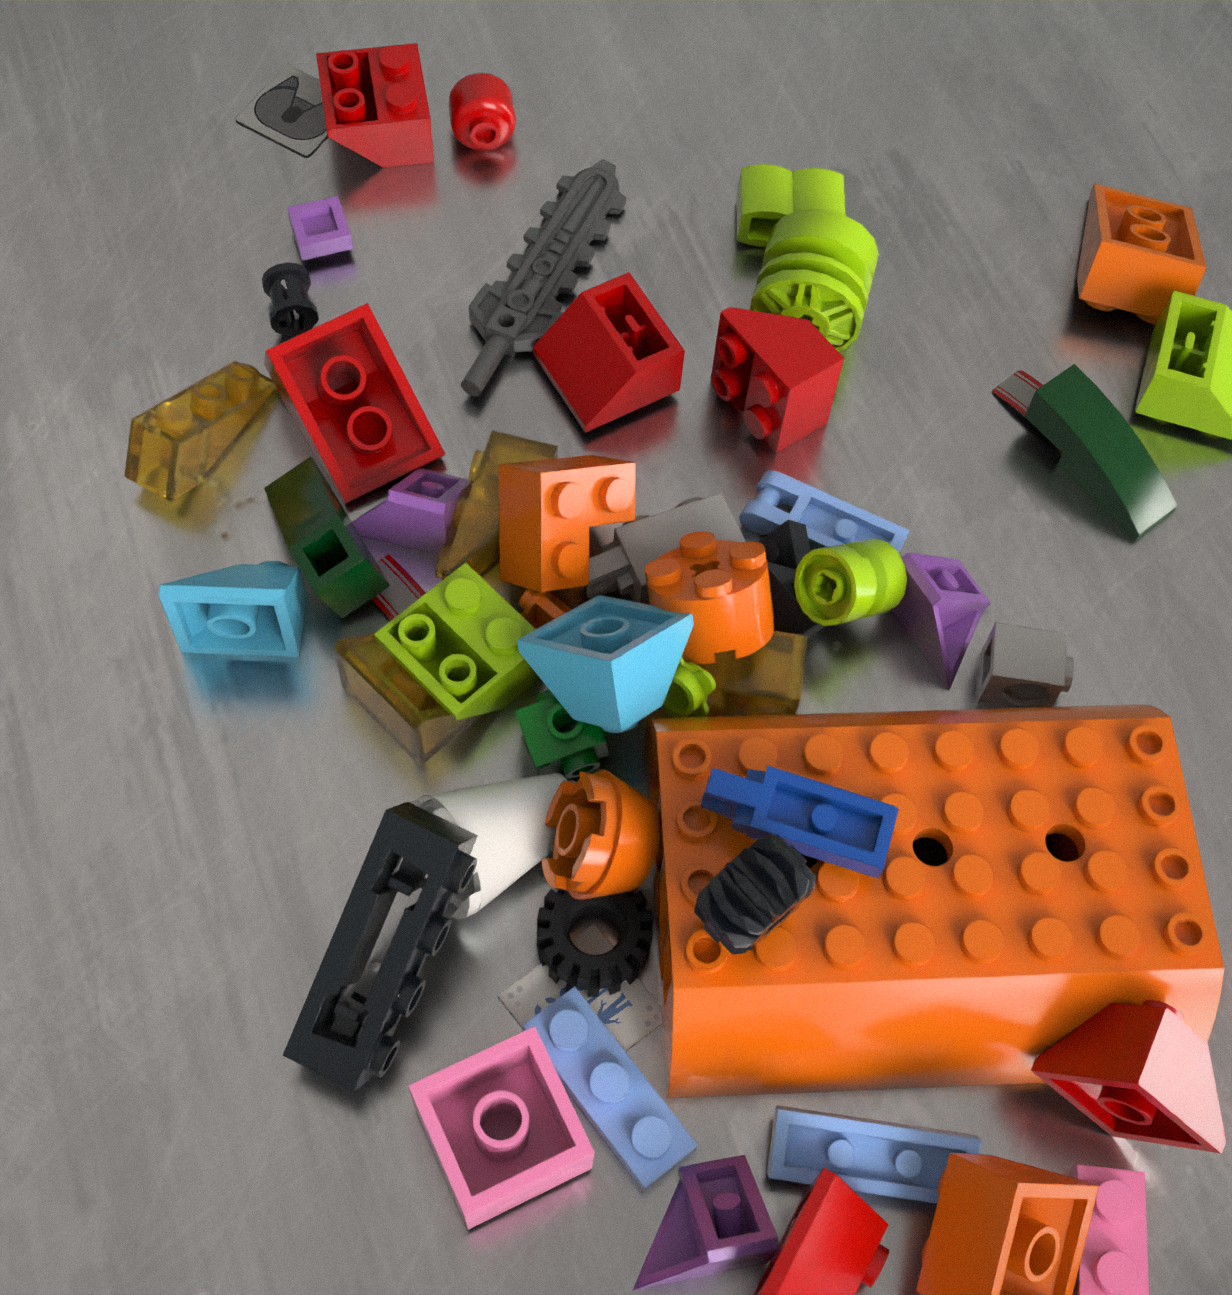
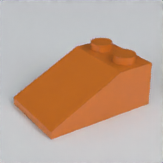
[1077,183,1207,324]

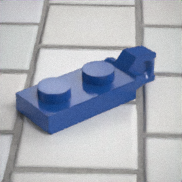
[701,766,899,879]

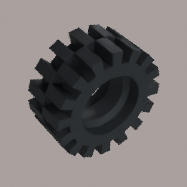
[537,889,654,997]

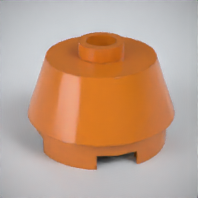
[542,770,660,900]

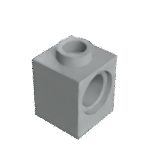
[979,622,1074,708]

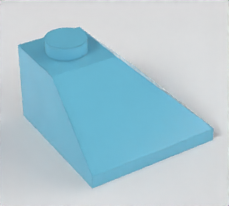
[158,561,307,657]
[517,595,694,733]

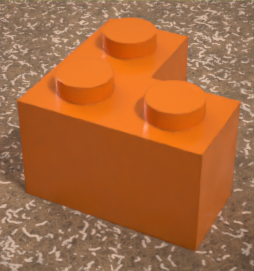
[499,455,636,593]

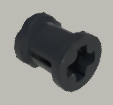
[262,262,319,336]

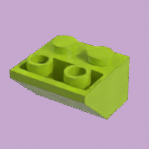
[1135,290,1232,440]
[374,562,540,721]

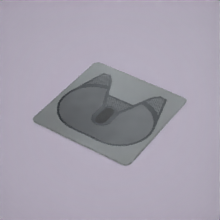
[236,65,327,156]

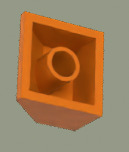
[916,1153,1099,1295]

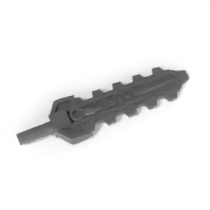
[461,159,626,396]

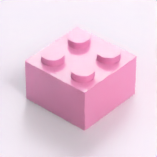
[408,1026,595,1230]

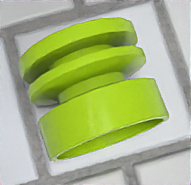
[750,209,879,351]

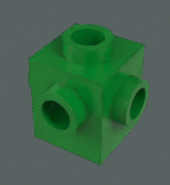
[514,689,614,778]

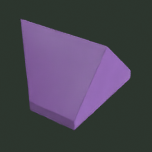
[352,468,473,557]
[892,552,991,690]
[633,1155,779,1290]

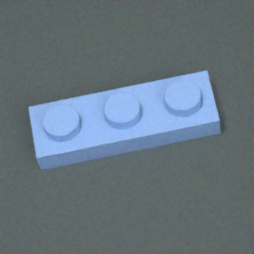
[522,986,698,1192]
[767,1105,982,1204]

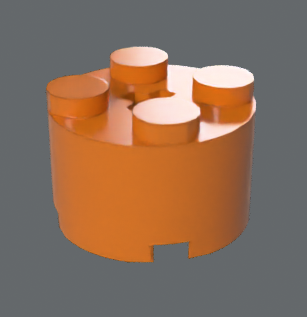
[644,531,774,664]

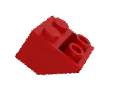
[316,43,434,168]
[533,272,685,433]
[711,307,844,454]

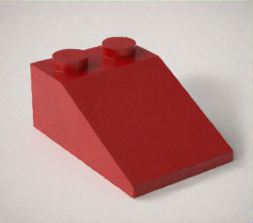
[264,303,445,505]

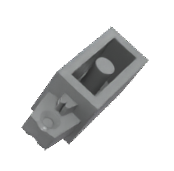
[583,493,746,605]

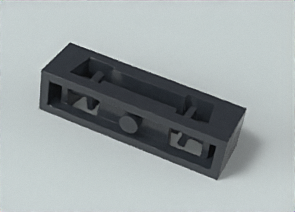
[283,802,478,1092]

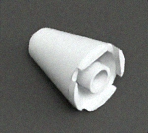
[410,772,576,920]

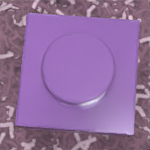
[287,196,353,261]

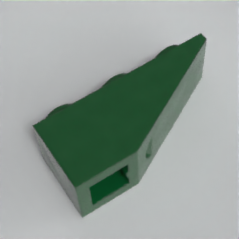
[264,456,391,618]

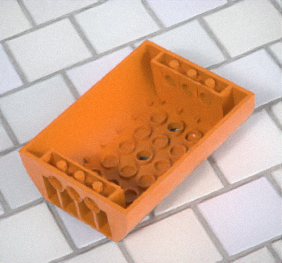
[644,704,1224,1098]

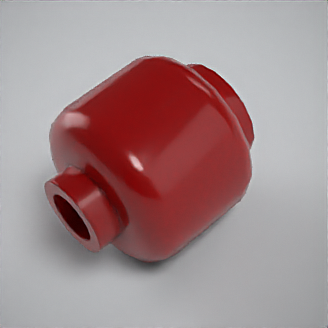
[448,73,516,151]

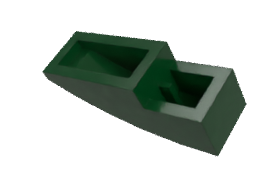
[1024,364,1177,540]

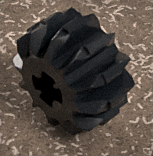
[694,834,817,955]

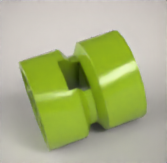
[794,538,907,626]

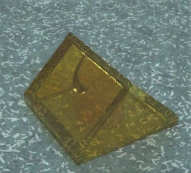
[333,633,483,766]

